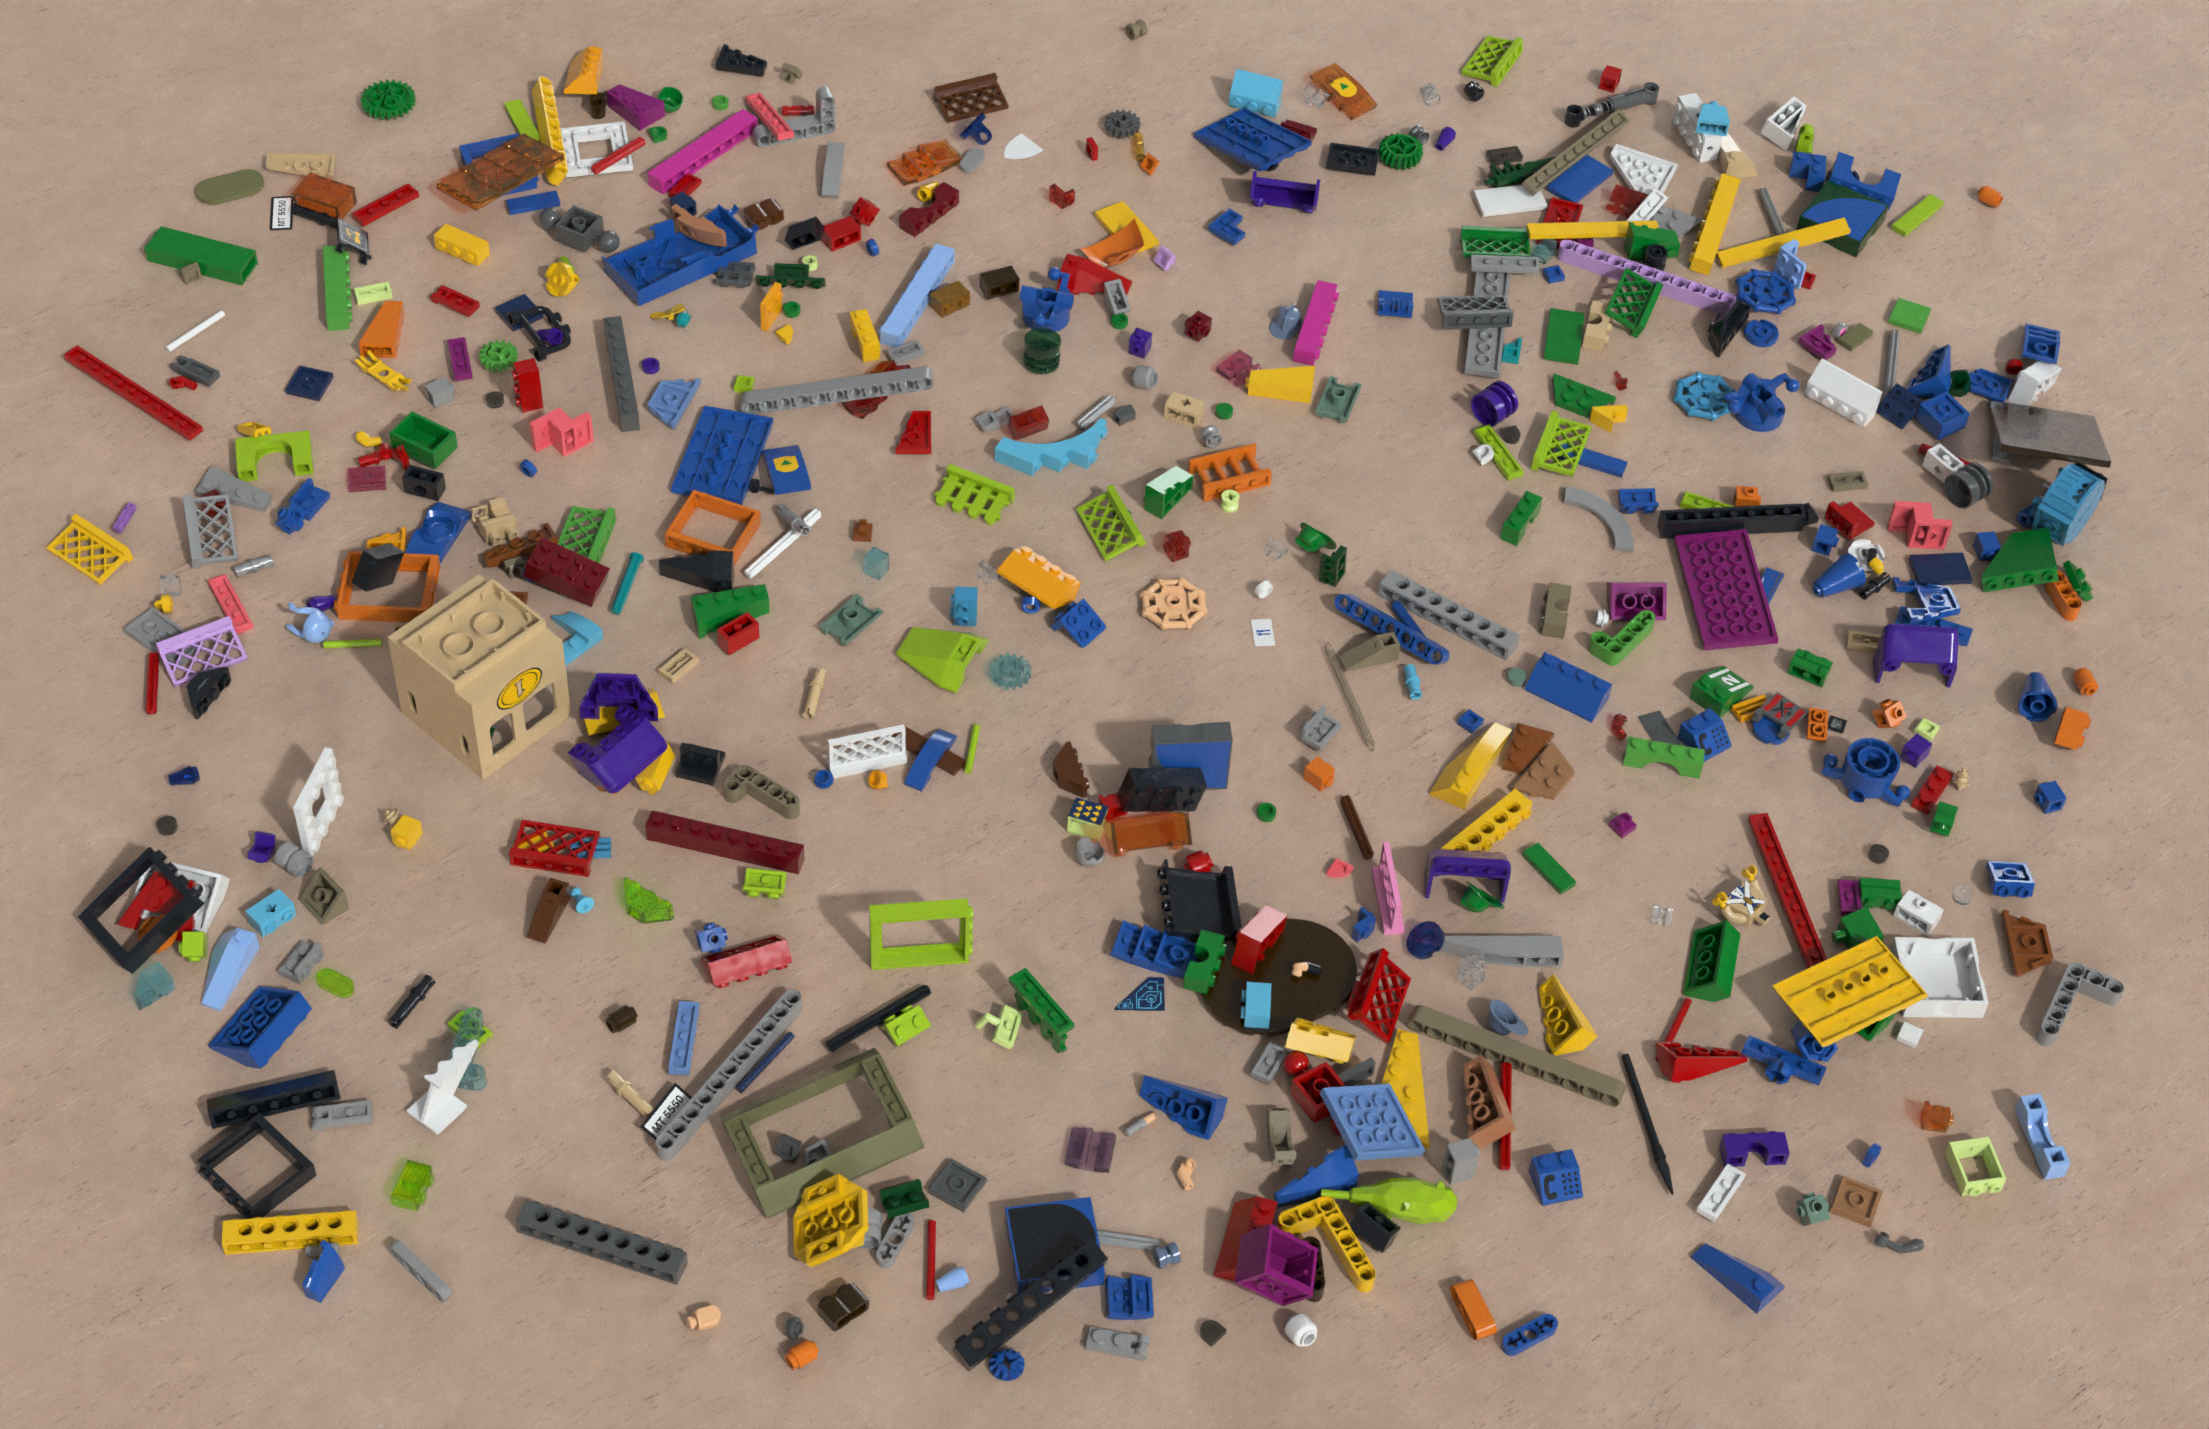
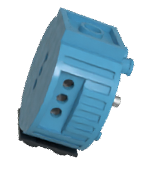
[2029,463,2108,546]

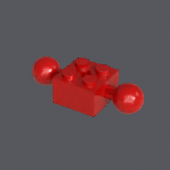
[1283,1050,1346,1137]

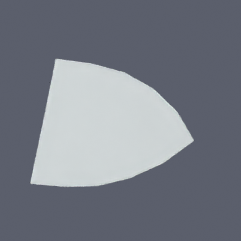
[1004,133,1043,159]

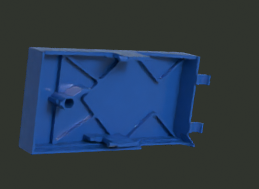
[602,204,759,306]

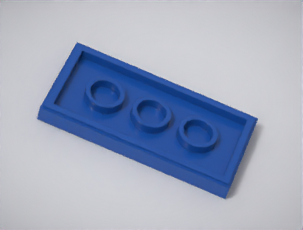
[1547,155,1614,203]

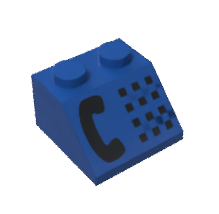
[1677,708,1732,762]
[1529,1149,1583,1206]

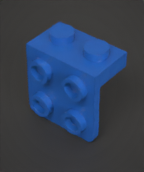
[1050,598,1106,648]

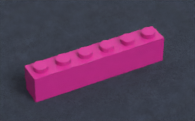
[1293,280,1339,366]

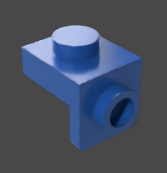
[1351,907,1376,943]

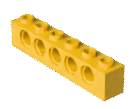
[1440,789,1533,877]
[222,1210,359,1255]

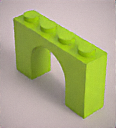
[235,430,314,482]

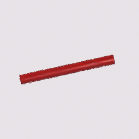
[1655,998,1692,1062]
[926,1220,936,1300]

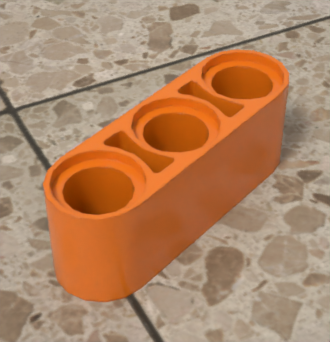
[2045,570,2082,621]
[1450,1279,1497,1340]

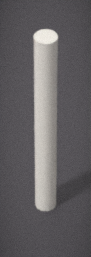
[165,310,225,352]

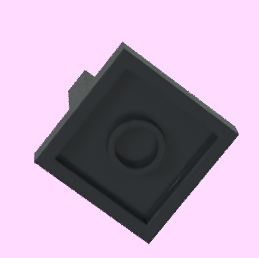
[675,743,726,786]

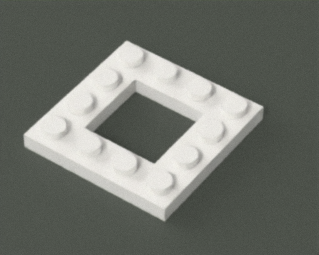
[560,121,633,177]
[293,747,344,856]

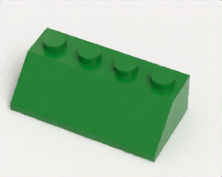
[1683,920,1741,1002]

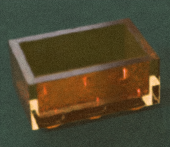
[292,173,357,220]

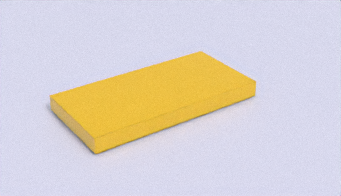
[1094,201,1159,254]

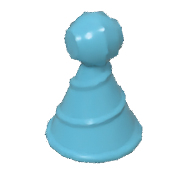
[570,887,594,914]

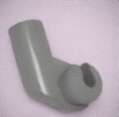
[305,1242,340,1257]

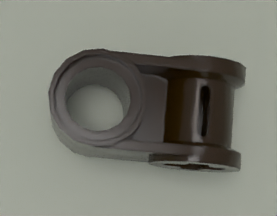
[590,91,608,119]

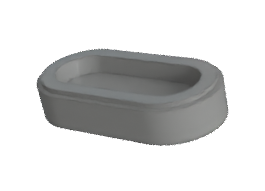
[960,148,985,173]

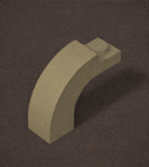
[1267,1108,1296,1165]

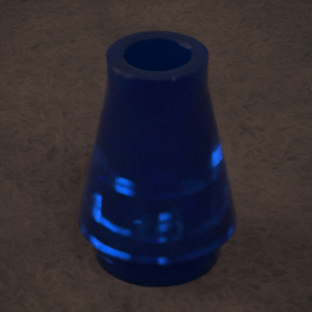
[168,765,200,786]

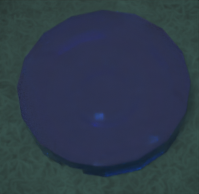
[1406,921,1445,960]

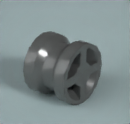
[1409,125,1430,145]

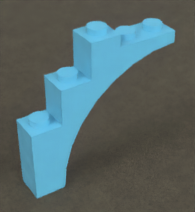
[995,418,1108,476]

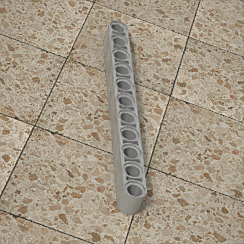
[741,366,933,414]
[656,989,802,1161]

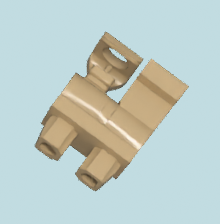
[471,496,518,546]

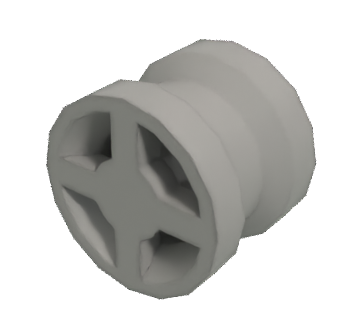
[1201,425,1222,448]

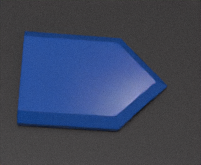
[1969,368,2015,402]

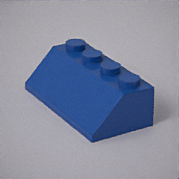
[1525,652,1612,723]

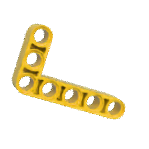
[1277,1196,1376,1292]

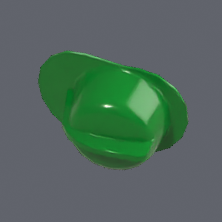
[1295,522,1337,552]
[1461,881,1505,913]

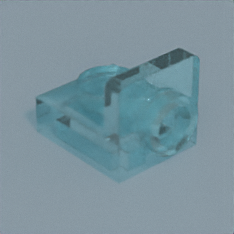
[1531,239,1557,265]

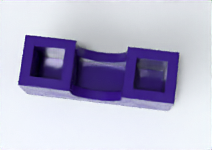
[1719,1131,1790,1167]

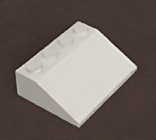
[133,861,230,933]

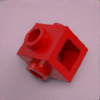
[849,197,880,226]

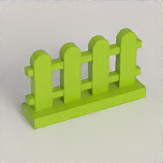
[934,464,1016,525]

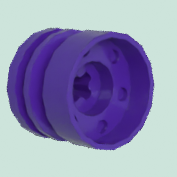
[1471,381,1519,427]

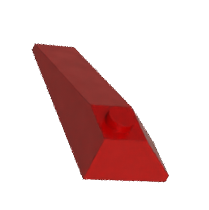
[1057,254,1132,295]
[1655,1042,1748,1083]

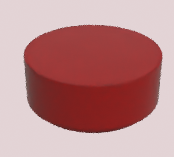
[2005,359,2023,375]

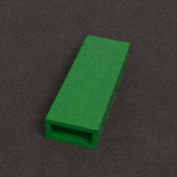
[144,226,258,285]

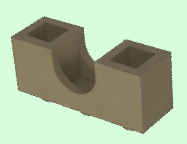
[1539,582,1572,639]

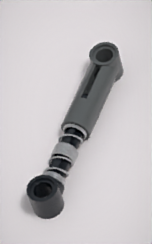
[1565,82,1659,128]

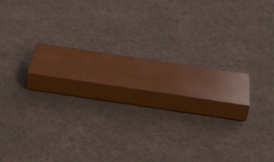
[892,726,965,776]

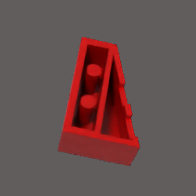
[511,358,543,413]
[1231,905,1288,974]

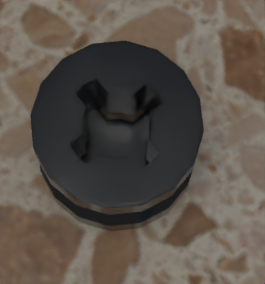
[1464,81,1484,102]

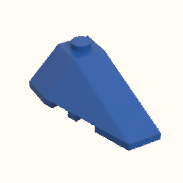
[1907,344,1951,399]
[1139,1075,1228,1140]
[1273,1145,1359,1208]
[1691,1243,1785,1314]

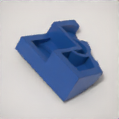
[302,1240,345,1303]

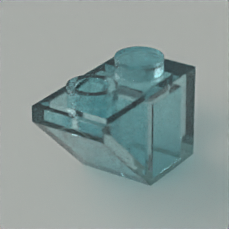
[134,962,175,1011]

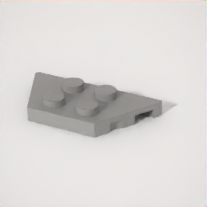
[1642,199,1703,239]

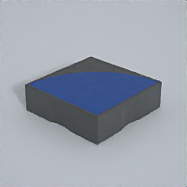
[1148,722,1233,790]

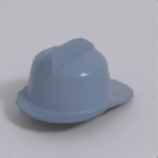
[1270,304,1303,340]
[1487,1000,1528,1036]

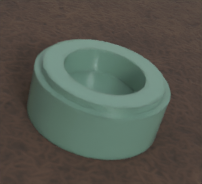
[1507,668,1527,687]

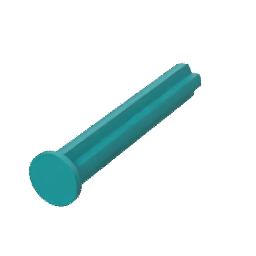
[611,552,644,615]

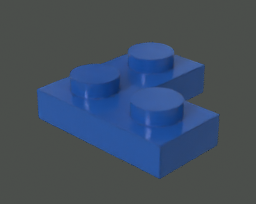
[1208,208,1245,246]

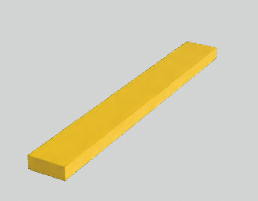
[1716,218,1851,268]
[1526,221,1659,239]

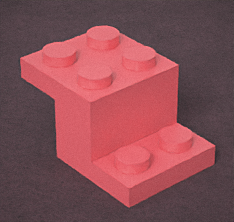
[529,407,594,457]
[1887,501,1952,550]

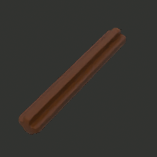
[1340,795,1374,860]

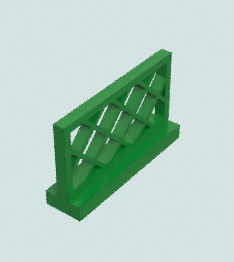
[1460,226,1531,258]
[1604,268,1663,338]

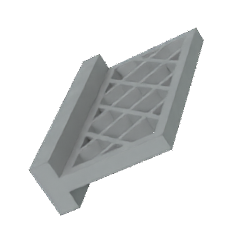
[183,495,238,569]

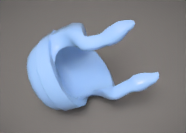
[285,602,334,643]

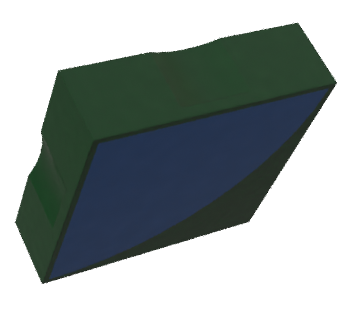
[1796,180,1889,258]

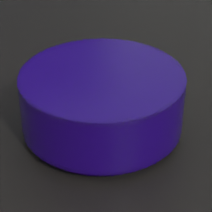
[642,358,660,374]

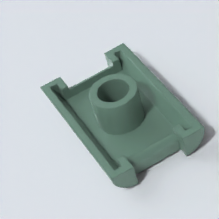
[1315,376,1362,423]
[819,594,884,646]

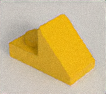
[1590,405,1628,433]

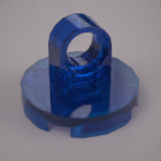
[959,112,992,145]

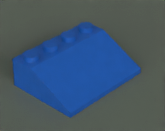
[208,986,312,1069]

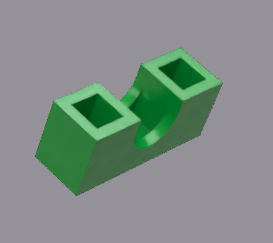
[1500,491,1543,546]
[1183,930,1227,994]

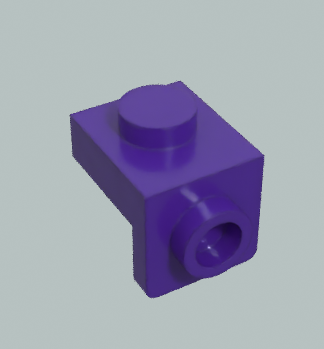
[248,831,276,863]

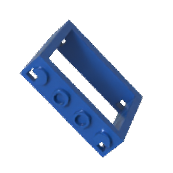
[459,133,539,201]

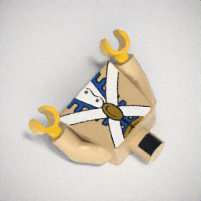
[1712,865,1771,927]

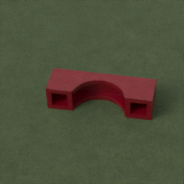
[899,182,959,237]

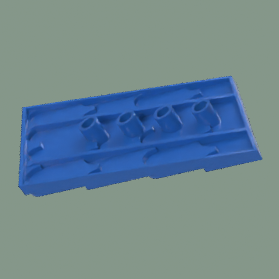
[1193,108,1312,171]
[671,405,774,505]

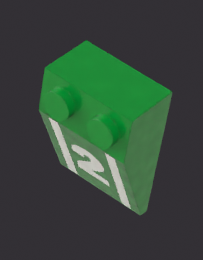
[1689,666,1754,718]

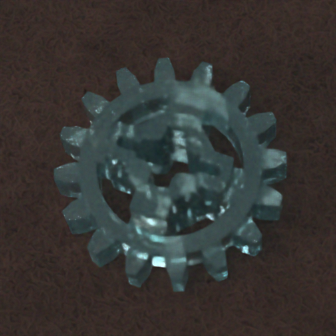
[990,653,1031,690]

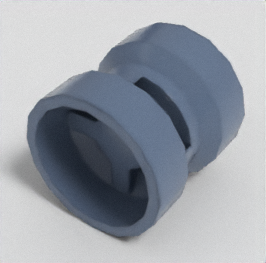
[1153,1242,1181,1269]

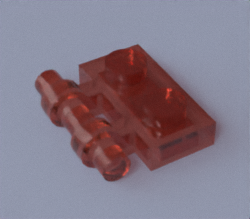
[1606,184,1647,218]

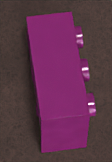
[607,84,665,131]

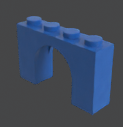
[1828,152,1901,211]

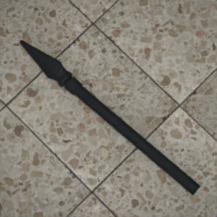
[1622,1054,1674,1195]

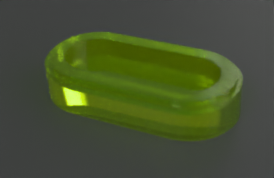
[316,968,355,998]

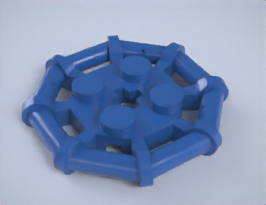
[1735,268,1796,315]

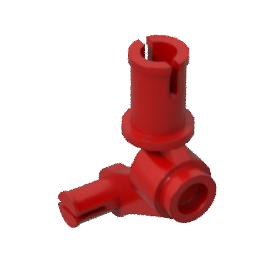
[357,443,410,470]

